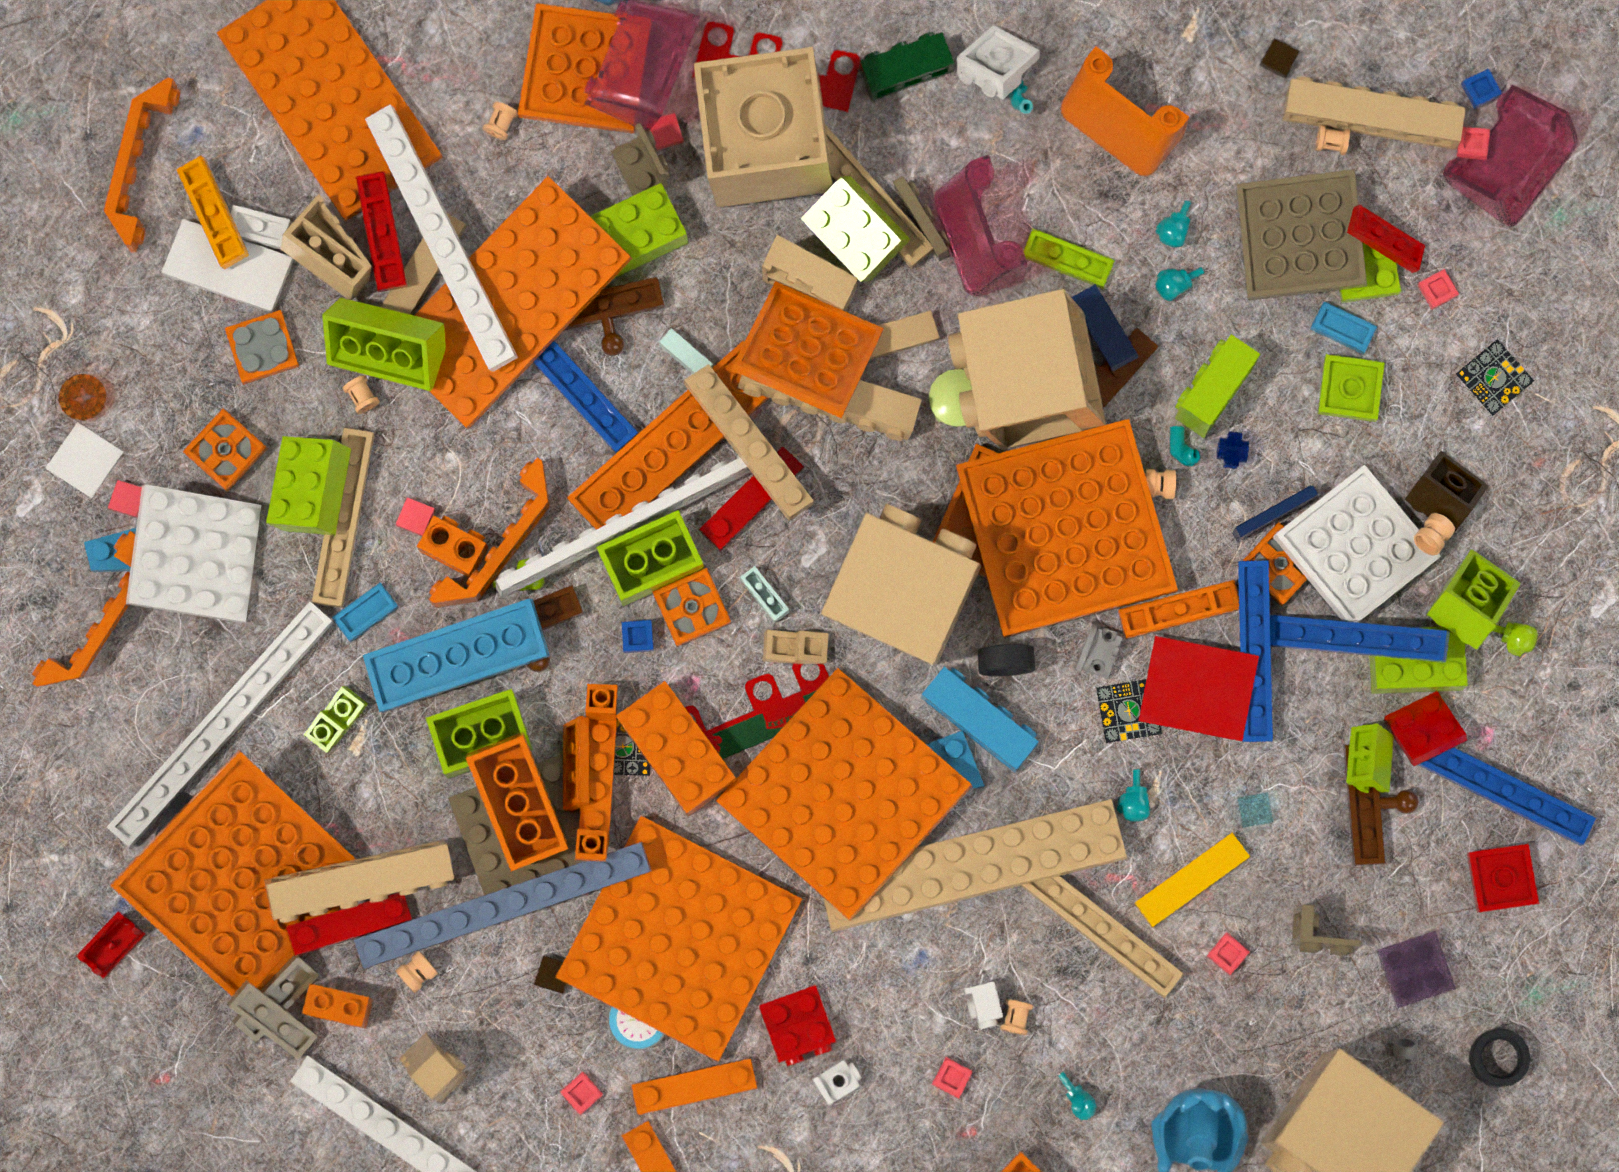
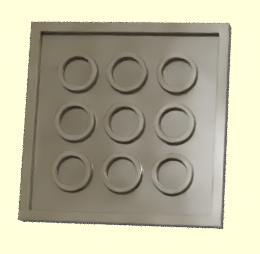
[1237,169,1367,301]
[448,754,584,895]

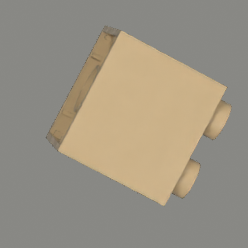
[694,47,833,207]
[948,289,1106,450]
[821,503,982,665]
[1260,1048,1444,1172]

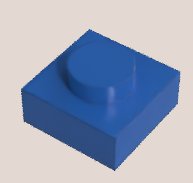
[1461,68,1502,109]
[621,620,654,653]

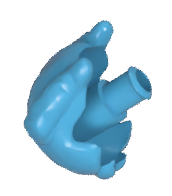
[1151,1088,1249,1172]

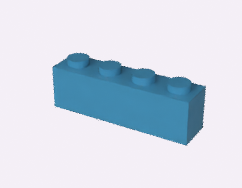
[921,667,1039,773]

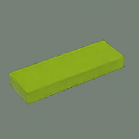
[1021,228,1115,289]

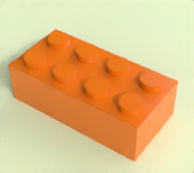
[616,681,736,817]
[466,732,568,871]

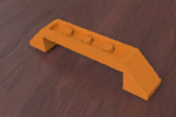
[104,77,181,253]
[429,457,550,608]
[32,531,136,687]
[575,684,618,862]

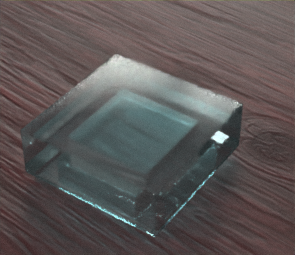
[1237,793,1273,828]

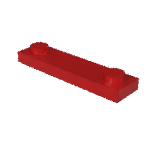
[355,171,408,292]
[699,446,804,551]
[285,892,412,957]

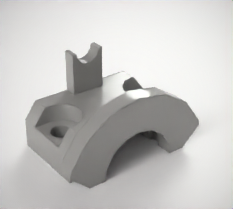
[1075,621,1124,679]

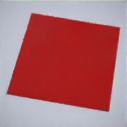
[1138,636,1259,742]

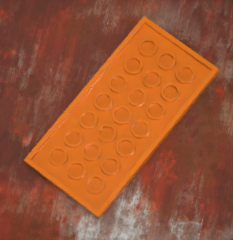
[216,0,443,222]
[414,176,633,429]

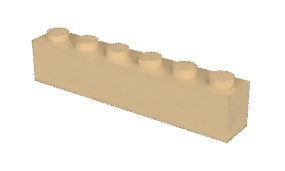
[1282,76,1466,150]
[738,375,922,441]
[264,840,454,923]

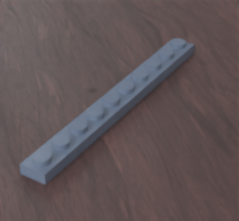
[354,842,652,969]

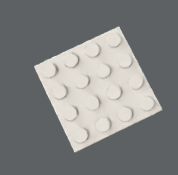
[1273,465,1441,623]
[126,484,261,623]

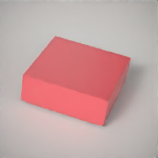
[647,113,684,150]
[1457,127,1490,160]
[1417,269,1459,310]
[108,480,142,518]
[395,497,435,536]
[1207,932,1250,976]
[931,1057,973,1099]
[560,1072,603,1115]

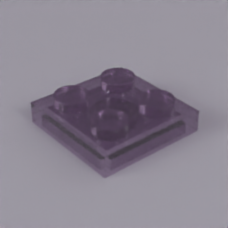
[1377,931,1456,1008]

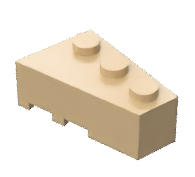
[281,194,372,300]
[762,235,858,311]
[399,1032,467,1102]

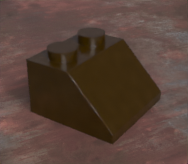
[1404,451,1489,533]

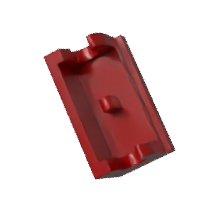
[76,911,146,979]

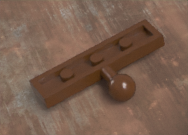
[564,277,664,356]
[1093,327,1159,409]
[527,585,584,672]
[1343,744,1419,866]

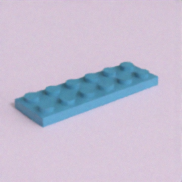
[363,598,550,713]

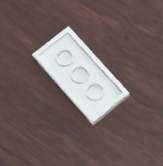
[161,219,294,313]

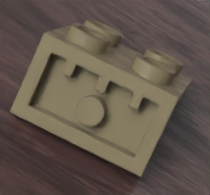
[611,123,670,196]
[1292,904,1361,956]

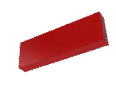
[1347,205,1426,273]

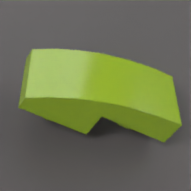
[304,685,368,753]

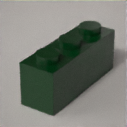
[860,32,955,101]

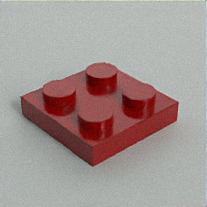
[1384,691,1467,767]
[1467,844,1539,913]

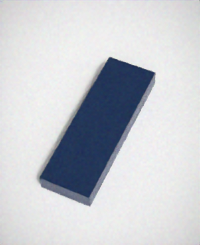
[1071,284,1139,372]
[1232,485,1318,543]

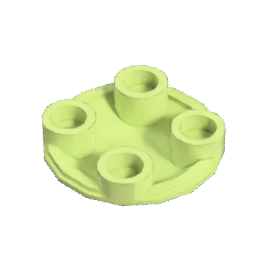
[929,369,972,427]

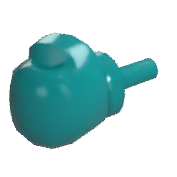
[1155,200,1191,248]
[1155,267,1204,301]
[1117,769,1150,822]
[1058,1072,1097,1120]

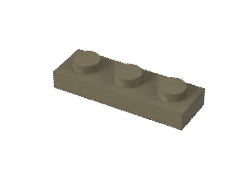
[893,176,951,261]
[232,955,319,1043]
[227,980,318,1060]

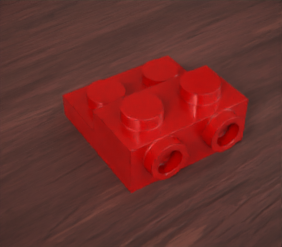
[758,985,837,1067]

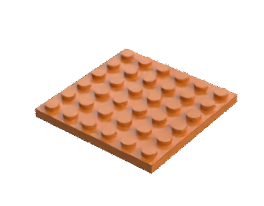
[956,419,1178,638]
[716,668,972,921]
[110,750,356,997]
[556,816,802,1062]

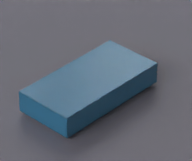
[1310,301,1377,355]
[332,582,399,643]

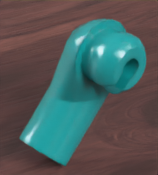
[1009,79,1033,114]
[1170,426,1200,466]

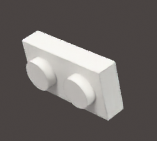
[231,205,291,250]

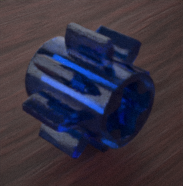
[1216,431,1249,469]

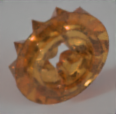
[59,374,107,421]

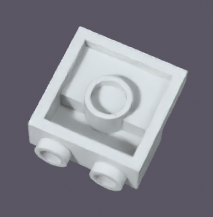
[957,25,1040,99]

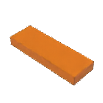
[563,716,589,812]

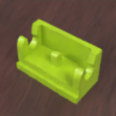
[1346,723,1394,793]

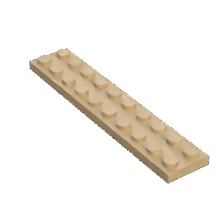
[823,799,1127,932]

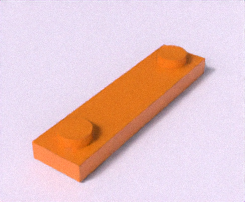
[1118,580,1239,640]
[631,1058,757,1115]
[621,1121,676,1172]

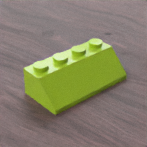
[322,297,446,391]

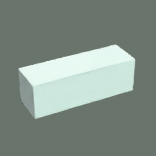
[659,328,713,374]
[740,566,789,623]

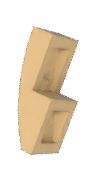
[763,630,828,664]

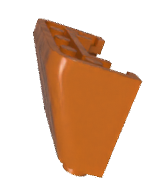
[1061,46,1190,176]

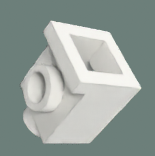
[963,981,1003,1030]
[812,1060,862,1106]

